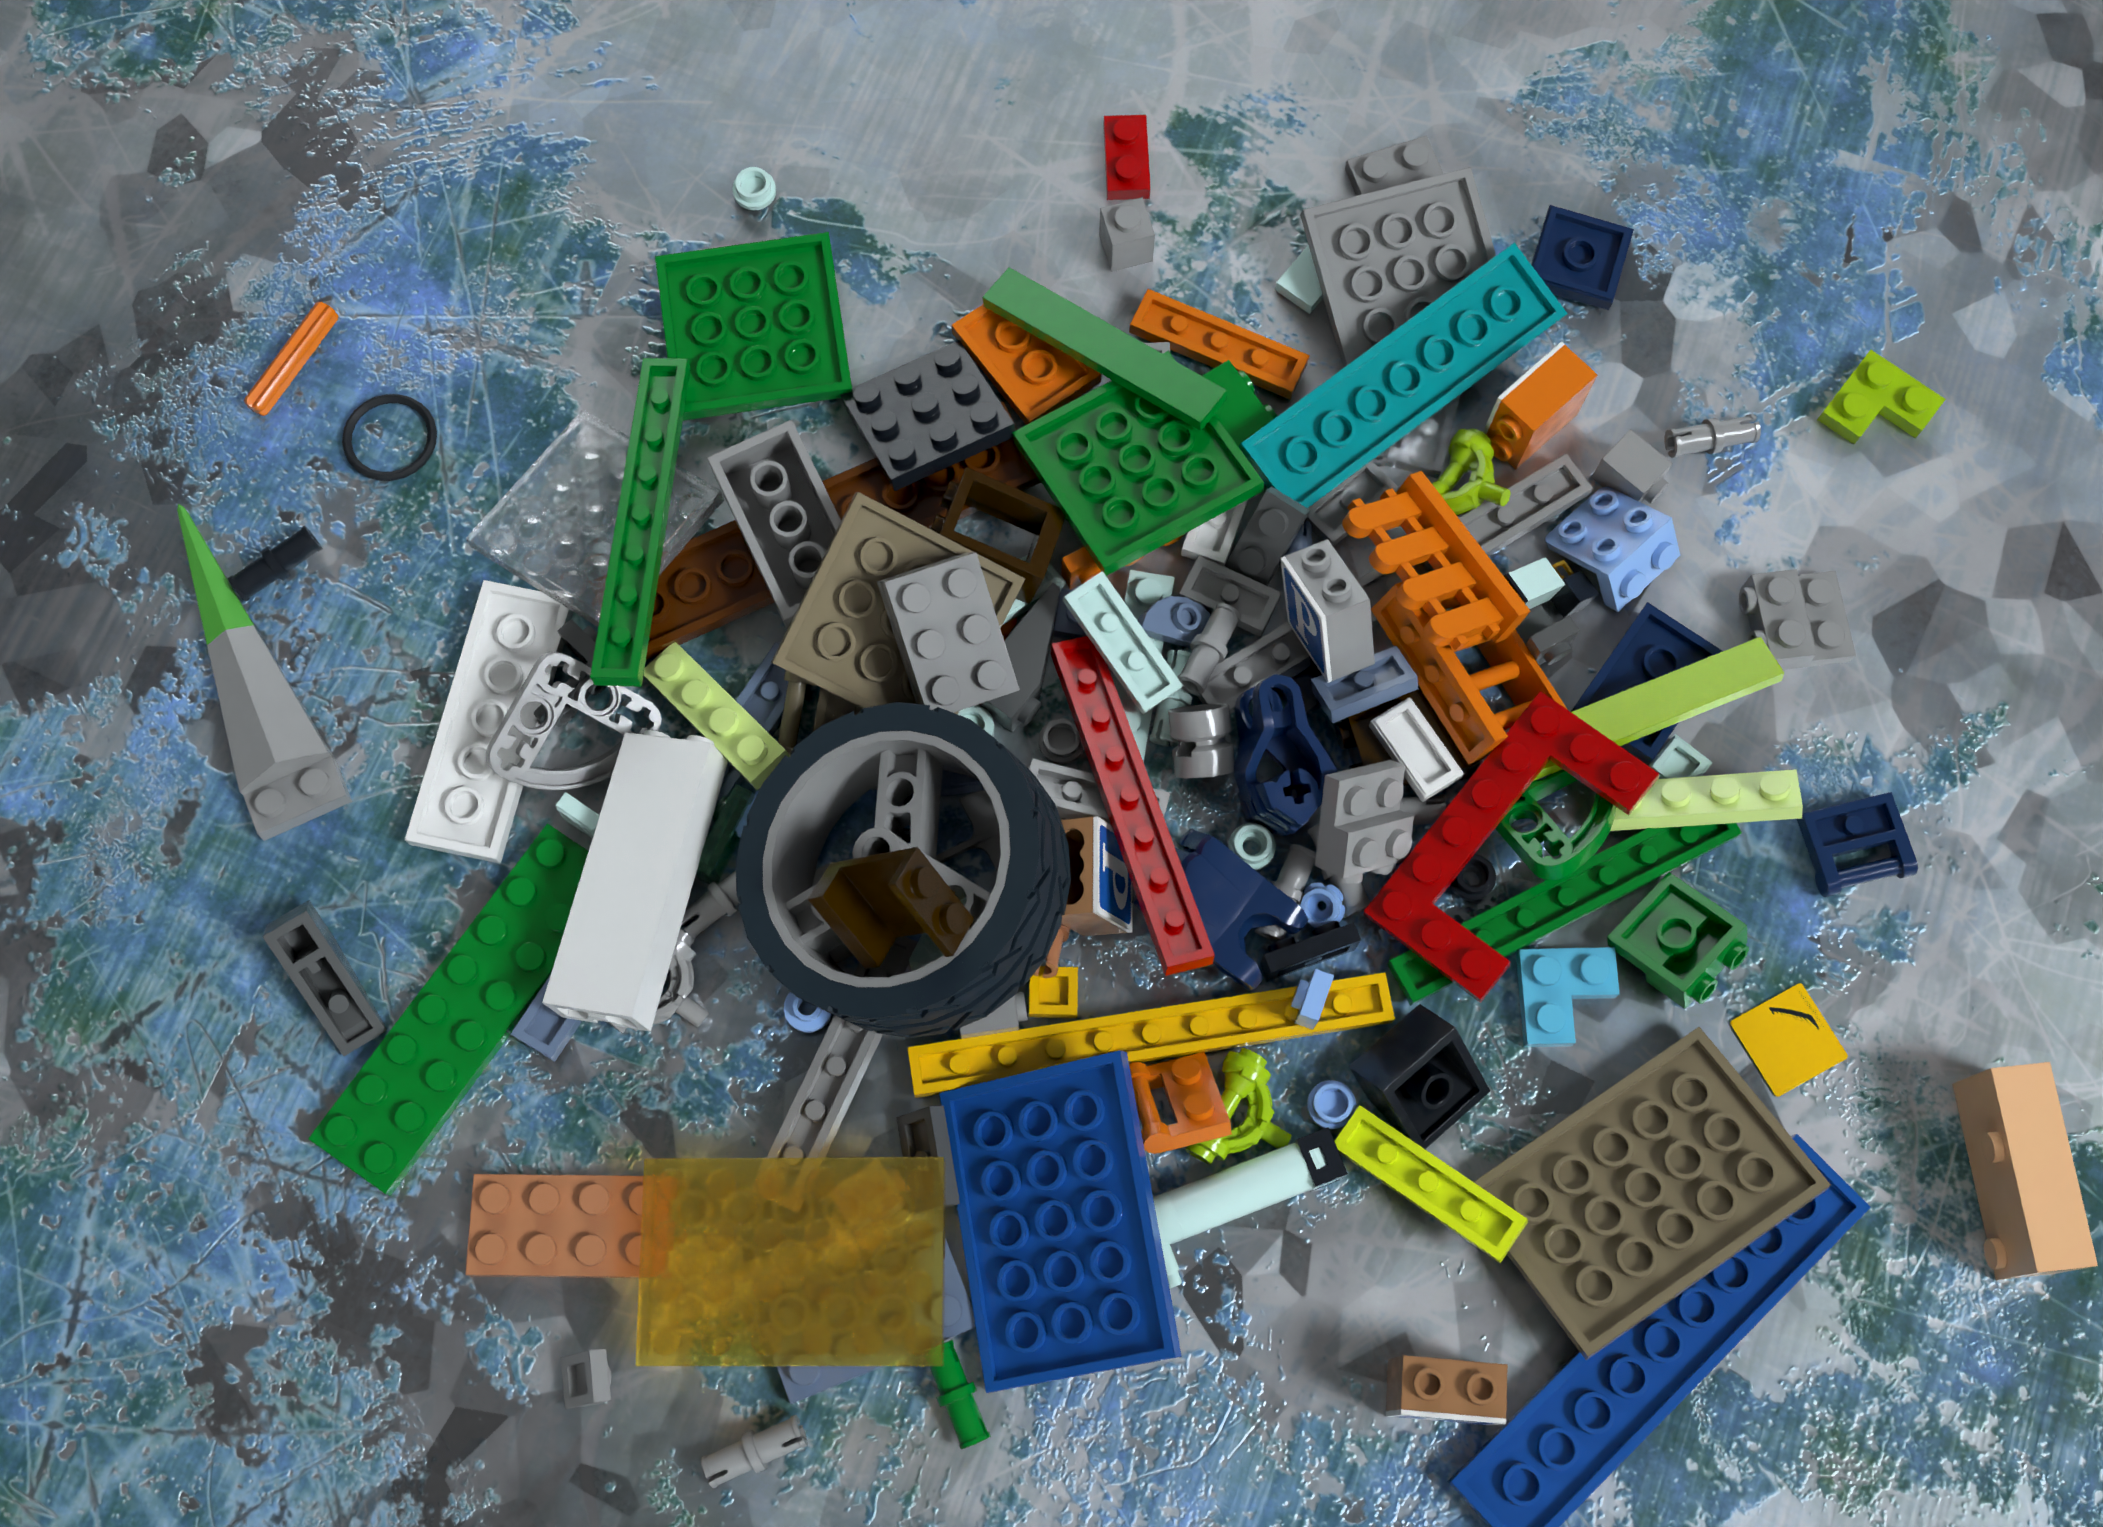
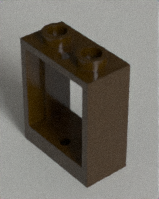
[930,467,1065,604]

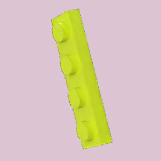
[1334,1105,1528,1263]

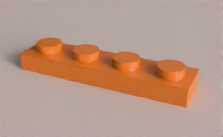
[1129,289,1310,400]

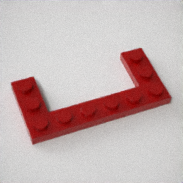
[1363,691,1659,1003]

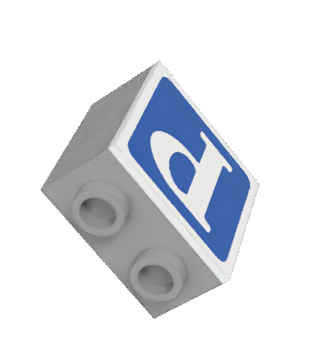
[1280,539,1375,683]

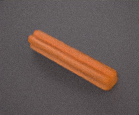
[244,301,338,416]

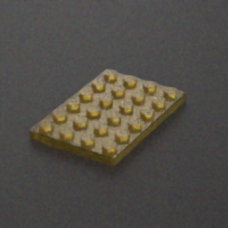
[636,1157,946,1366]

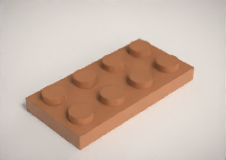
[465,1174,674,1278]

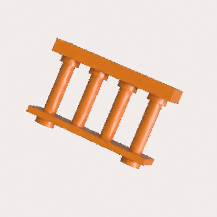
[1371,582,1568,765]

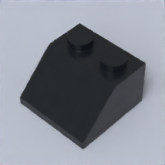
[1349,1004,1490,1150]

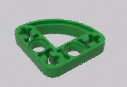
[1495,769,1616,880]

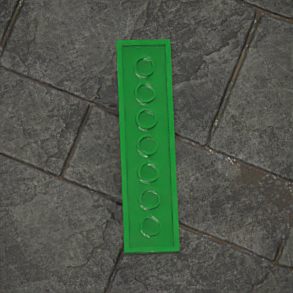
[308,823,589,1196]

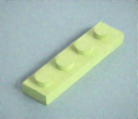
[643,642,790,790]
[1610,769,1803,831]

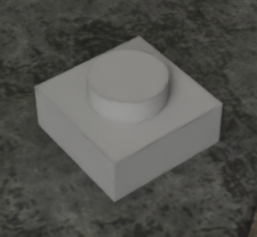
[560,1349,611,1409]

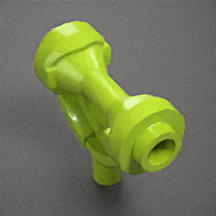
[1432,428,1511,515]
[1185,1048,1292,1165]

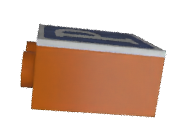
[1483,341,1598,470]

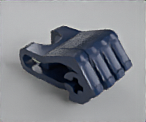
[1234,674,1338,837]
[1132,829,1308,990]

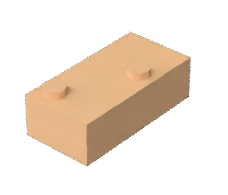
[1952,1062,2098,1280]

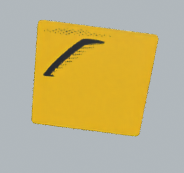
[1730,983,1848,1097]

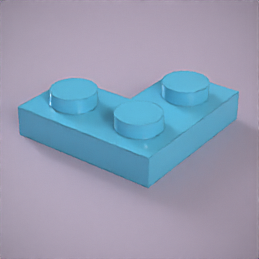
[1516,947,1620,1047]

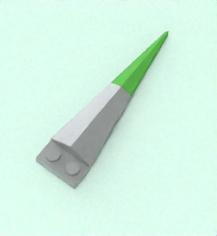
[177,504,353,841]

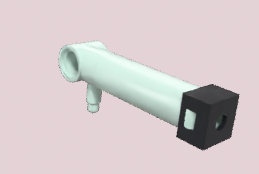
[1153,1127,1348,1289]

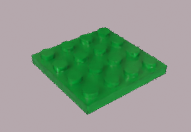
[655,232,853,421]
[1013,350,1264,576]

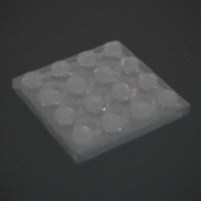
[466,409,724,627]

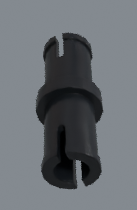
[228,526,323,601]

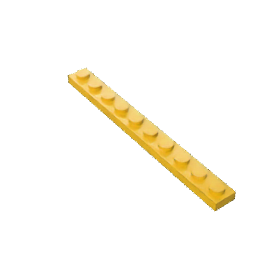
[907,972,1395,1098]

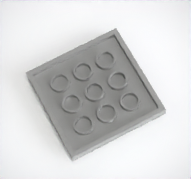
[1300,167,1496,368]

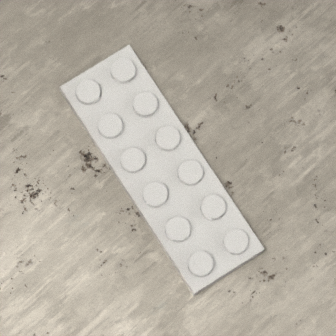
[405,580,576,864]

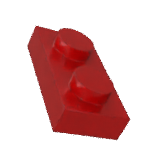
[1103,114,1150,200]

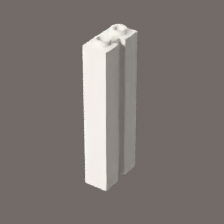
[542,730,728,1032]

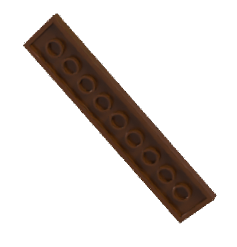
[590,401,1041,660]

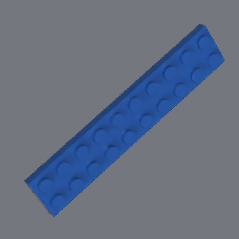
[1447,1134,1871,1527]

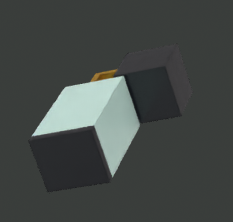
[1504,557,1599,618]

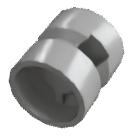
[1168,703,1235,778]

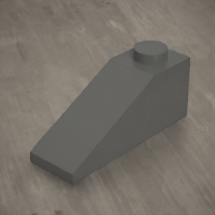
[978,583,1060,733]
[262,900,387,1056]

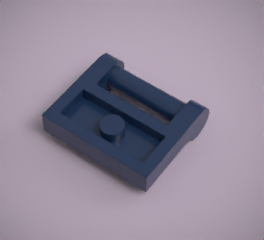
[1797,792,1918,897]

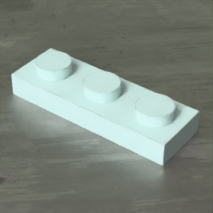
[1062,571,1183,715]

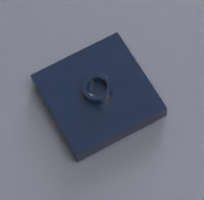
[1531,205,1634,310]

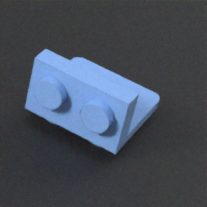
[1545,487,1681,612]

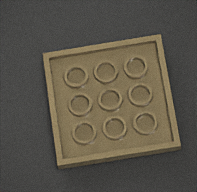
[771,492,1025,714]

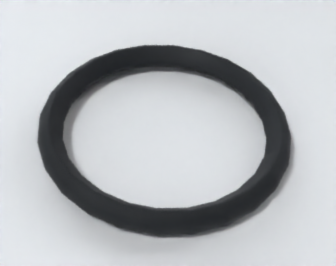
[342,394,437,481]

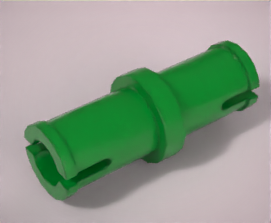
[922,1340,991,1450]

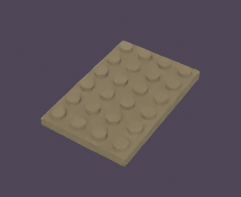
[1474,1027,1831,1360]

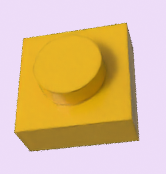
[1029,966,1078,1018]

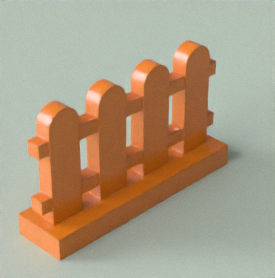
[1342,471,1531,651]

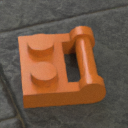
[1129,1052,1232,1154]

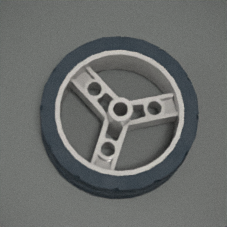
[736,702,1071,1038]

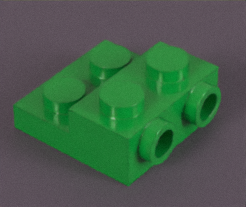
[1607,872,1749,1009]

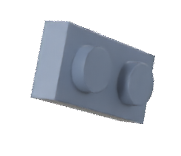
[1311,646,1418,723]

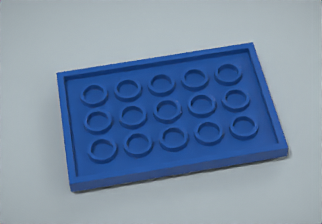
[939,1050,1182,1393]

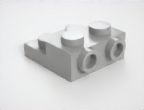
[1739,569,1856,670]
[1315,760,1414,884]

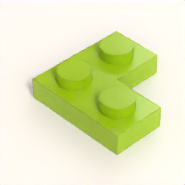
[1817,349,1946,444]

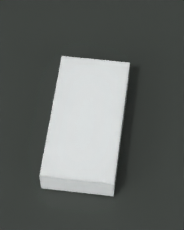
[1369,697,1464,802]

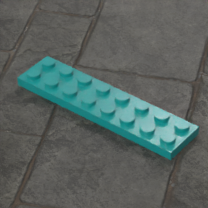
[1238,242,1568,509]

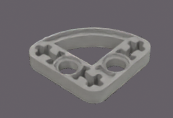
[486,652,661,790]

